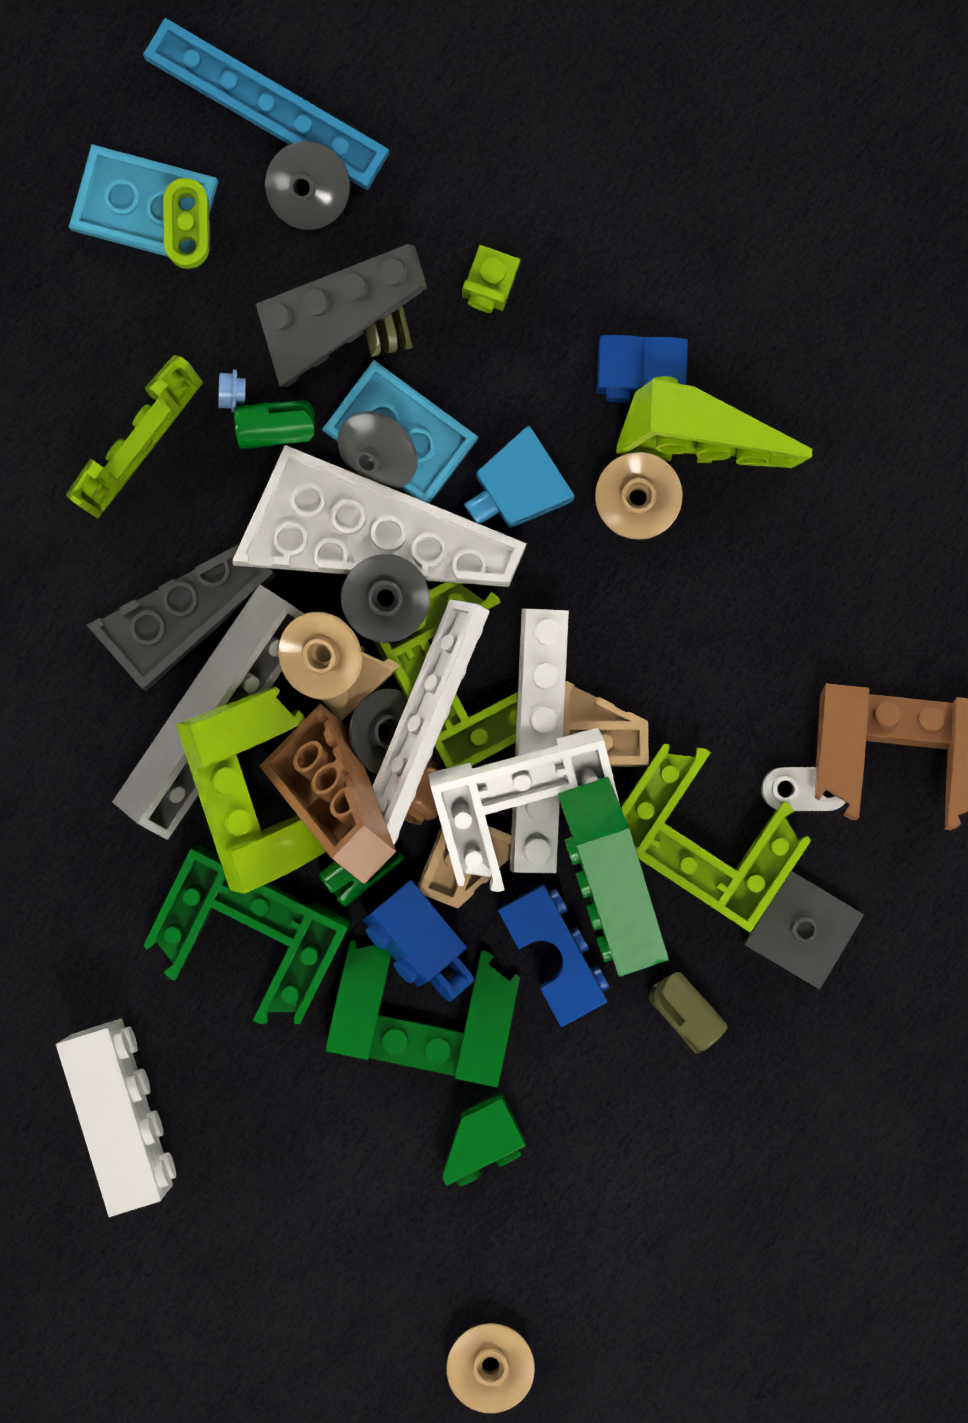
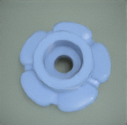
[219,369,246,412]

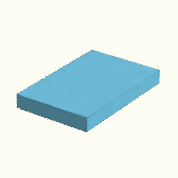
[69,145,218,257]
[322,360,478,504]

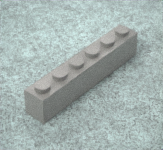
[112,584,304,840]

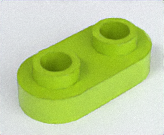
[163,178,210,269]

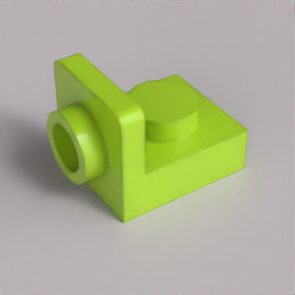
[462,245,520,313]

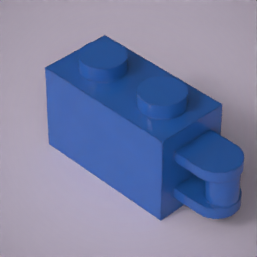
[363,880,474,1002]

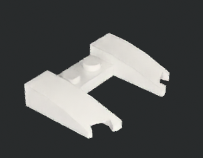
[428,728,620,892]

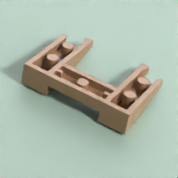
[814,683,968,830]

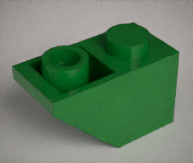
[442,1092,526,1186]

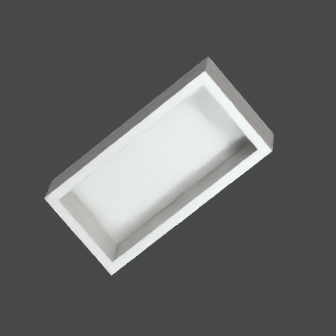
[56,1018,176,1217]

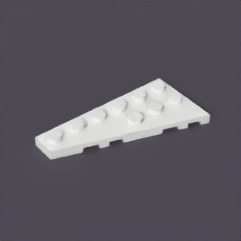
[232,445,526,587]

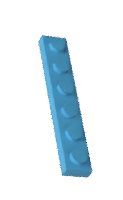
[143,18,389,191]

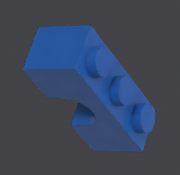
[498,884,610,1027]

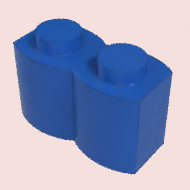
[596,335,688,403]

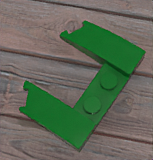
[144,844,352,1024]
[326,939,520,1088]

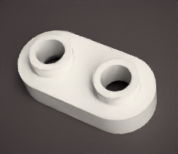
[761,767,846,811]

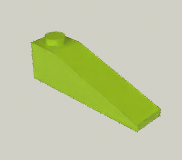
[616,376,812,468]

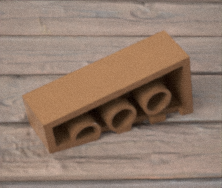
[260,703,396,884]

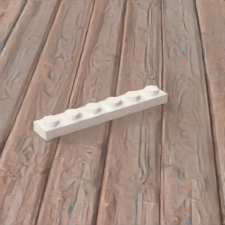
[372,599,490,844]
[510,609,569,873]

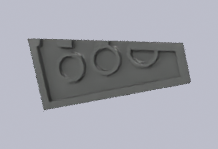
[256,244,427,388]
[87,544,276,691]

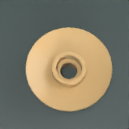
[595,452,683,540]
[278,612,362,699]
[447,1323,535,1413]

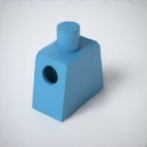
[464,426,575,528]

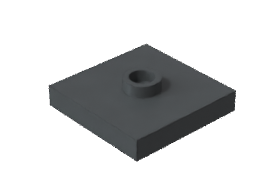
[743,871,864,990]

